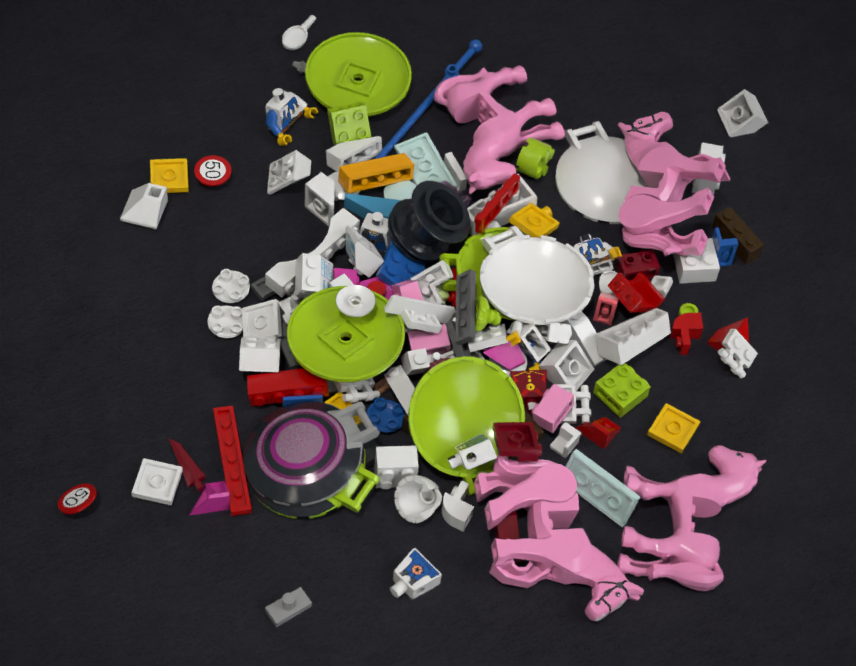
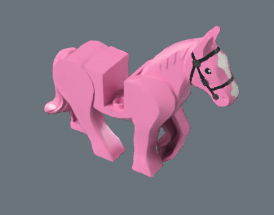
[618,112,730,256]
[474,454,644,621]

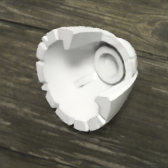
[395,475,442,523]

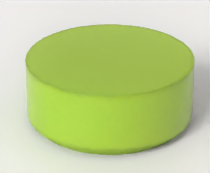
[679,303,698,316]

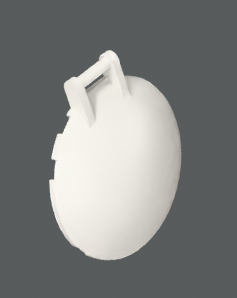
[555,121,648,224]
[480,225,594,325]

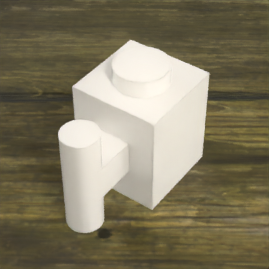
[401,348,441,376]

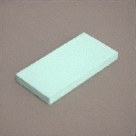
[394,132,457,191]
[566,449,640,527]

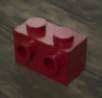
[615,249,660,281]

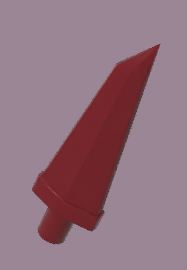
[168,438,206,492]

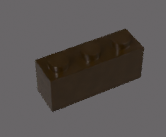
[712,207,764,265]

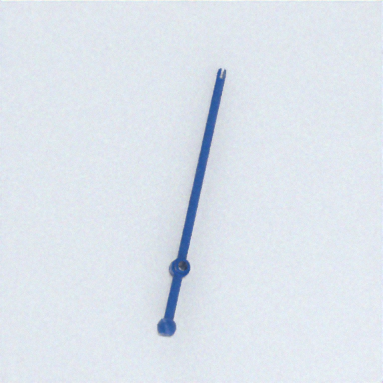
[374,40,482,159]

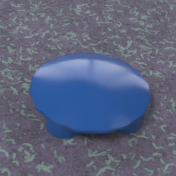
[367,398,405,433]

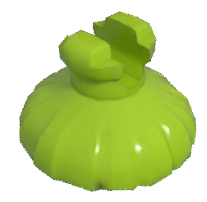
[475,296,501,332]

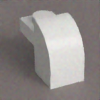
[442,481,474,531]

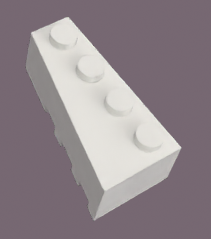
[467,174,537,236]
[595,308,671,365]

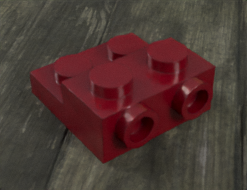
[492,422,542,462]

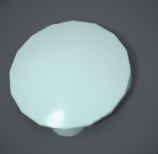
[384,180,416,200]

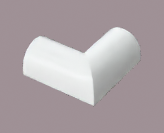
[410,260,453,305]

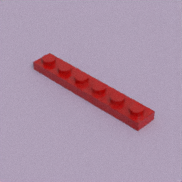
[213,405,251,516]

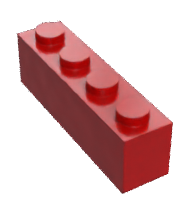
[247,368,329,406]

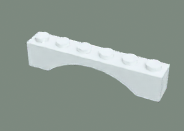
[265,208,360,297]

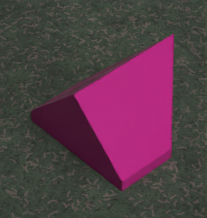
[483,335,525,371]
[190,481,230,515]

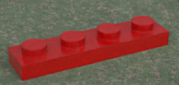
[474,173,520,234]

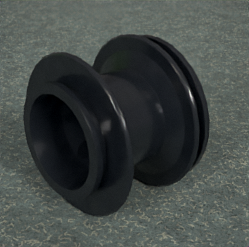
[388,180,471,263]

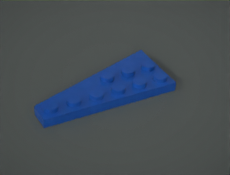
[376,198,425,286]

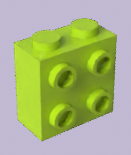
[327,102,371,145]
[593,363,651,418]

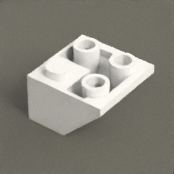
[267,150,311,195]
[120,183,168,229]

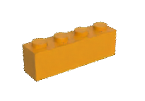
[338,153,414,193]

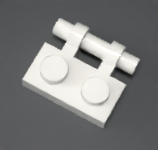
[718,329,758,378]
[333,378,380,403]
[556,384,591,424]

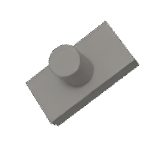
[265,587,312,627]

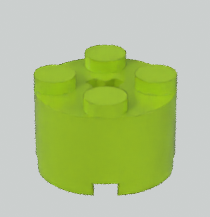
[516,137,555,179]

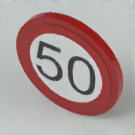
[194,155,231,186]
[58,484,97,514]

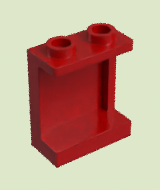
[607,273,665,312]

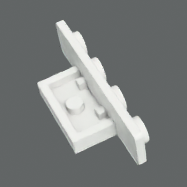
[384,295,455,333]

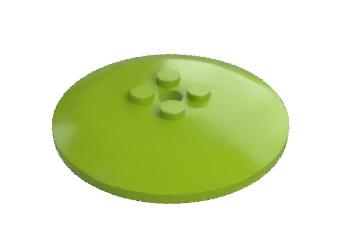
[305,33,411,116]
[287,286,405,382]

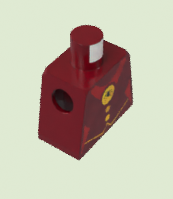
[509,369,547,415]

